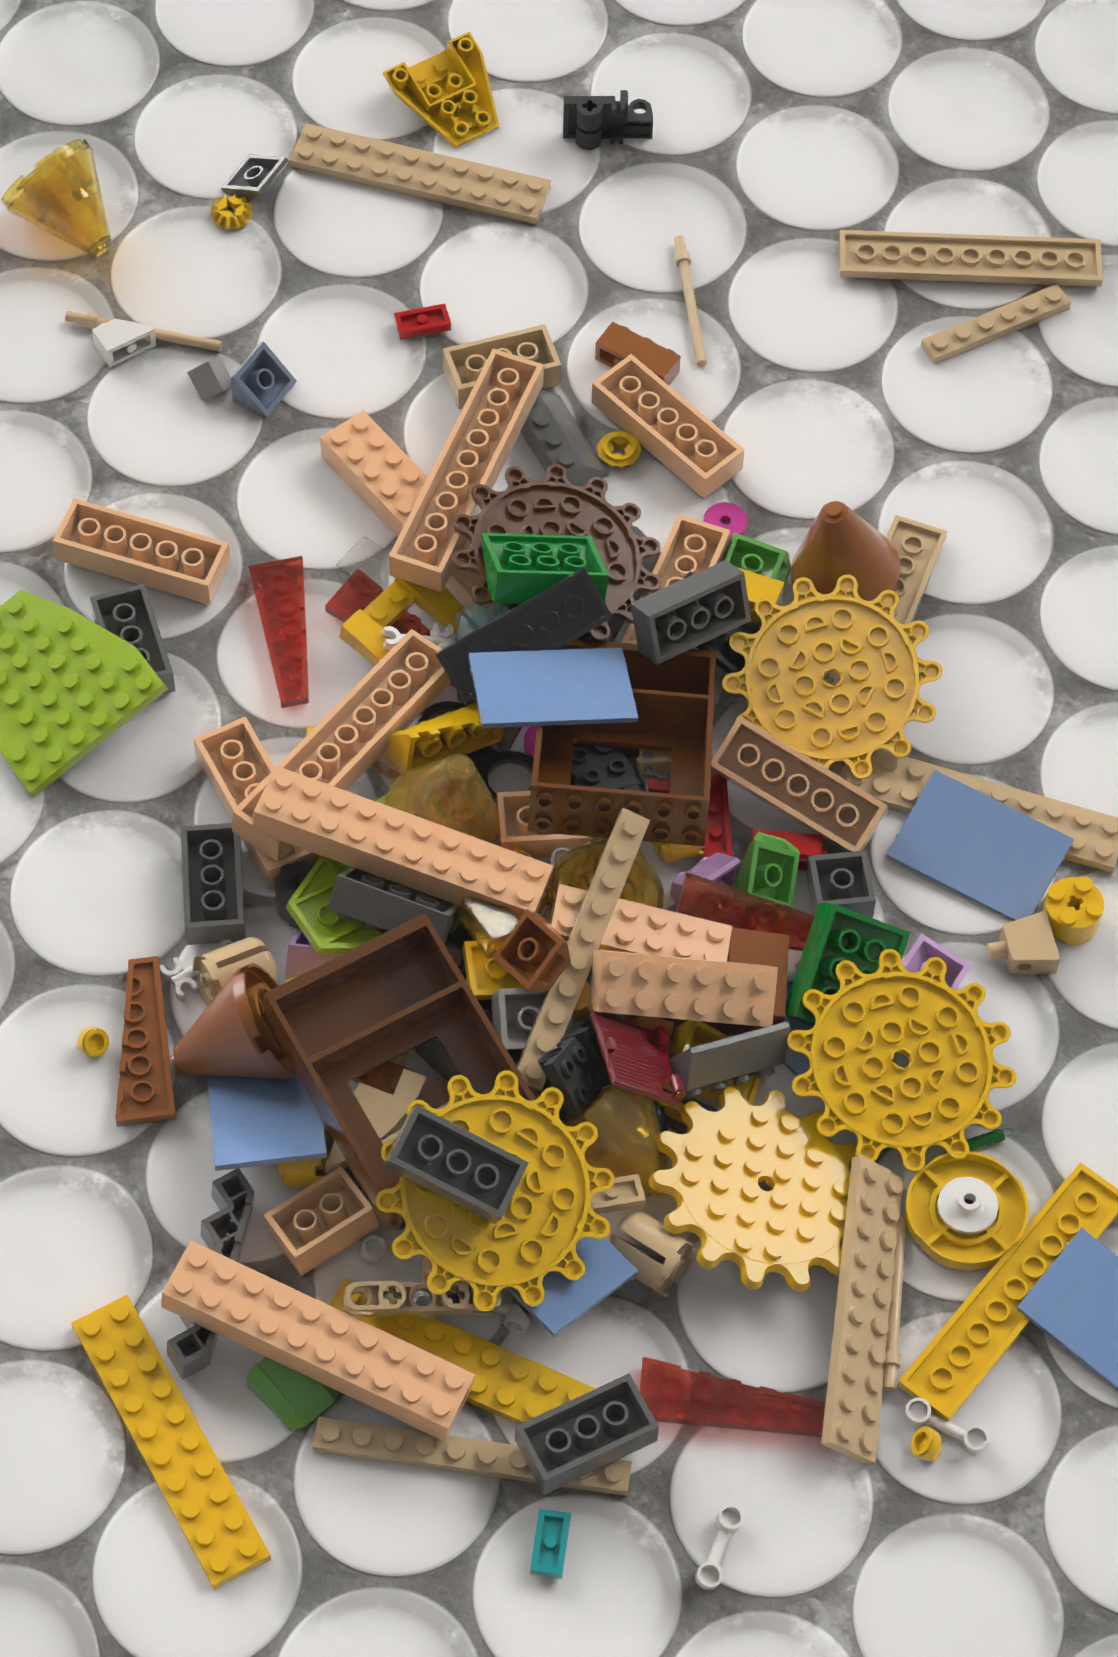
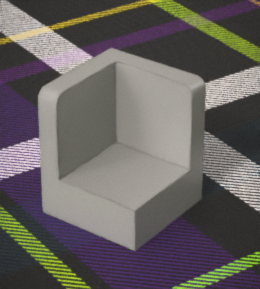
[187,356,231,400]

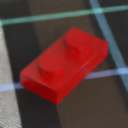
[394,303,451,340]

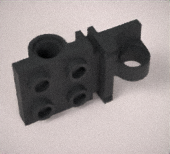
[563,90,653,150]
[570,744,647,792]
[538,1018,611,1119]

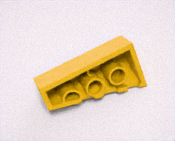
[387,703,504,777]

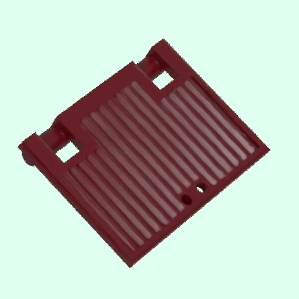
[590,1010,686,1108]

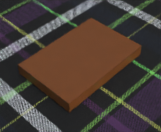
[727,928,789,1021]

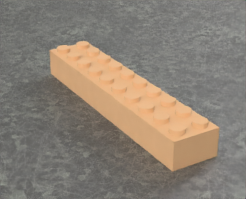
[389,349,544,592]
[320,410,508,626]
[232,629,451,862]
[252,765,553,926]
[161,1240,475,1442]

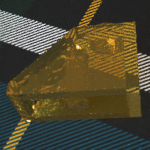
[458,896,520,959]

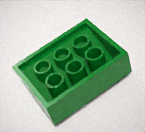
[481,533,609,606]
[785,903,911,1026]

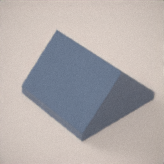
[230,341,297,418]

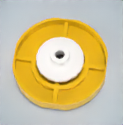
[904,1151,1029,1271]

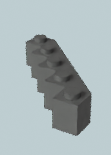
[167,1168,255,1380]

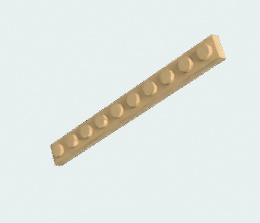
[517,808,650,1093]
[312,1417,632,1496]

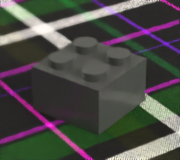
[806,850,876,918]

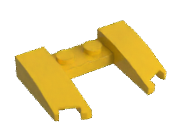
[339,577,465,666]

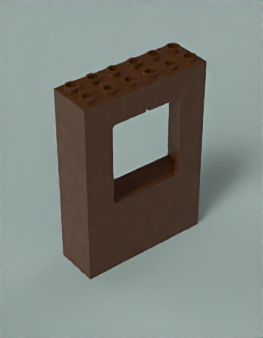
[528,639,716,847]
[261,913,536,1232]

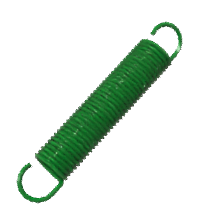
[942,1128,1014,1155]

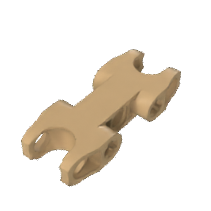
[344,1281,502,1317]

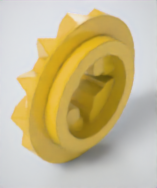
[211,193,252,229]
[598,431,641,469]

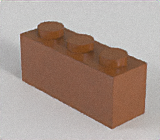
[595,321,681,385]

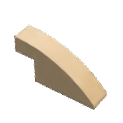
[324,1069,427,1174]

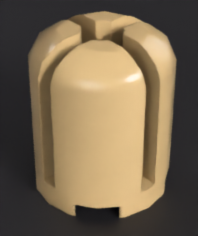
[192,937,277,1007]
[610,1211,697,1297]

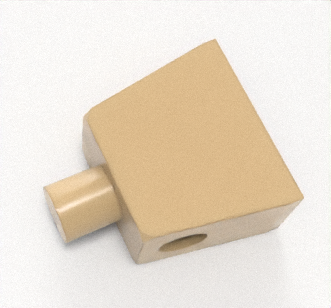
[986,911,1060,974]

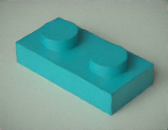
[530,1509,571,1579]

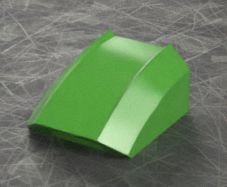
[725,532,791,591]
[732,832,800,910]
[246,1357,338,1431]

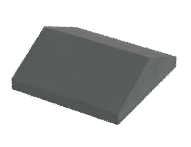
[221,154,288,203]

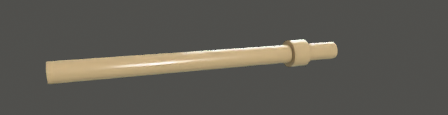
[674,235,707,367]
[65,311,222,352]
[882,1217,906,1392]

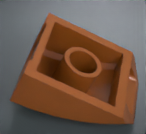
[492,909,571,993]

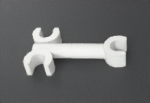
[381,623,454,650]
[160,939,232,1002]

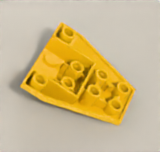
[382,31,499,148]

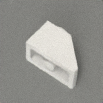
[92,319,156,368]

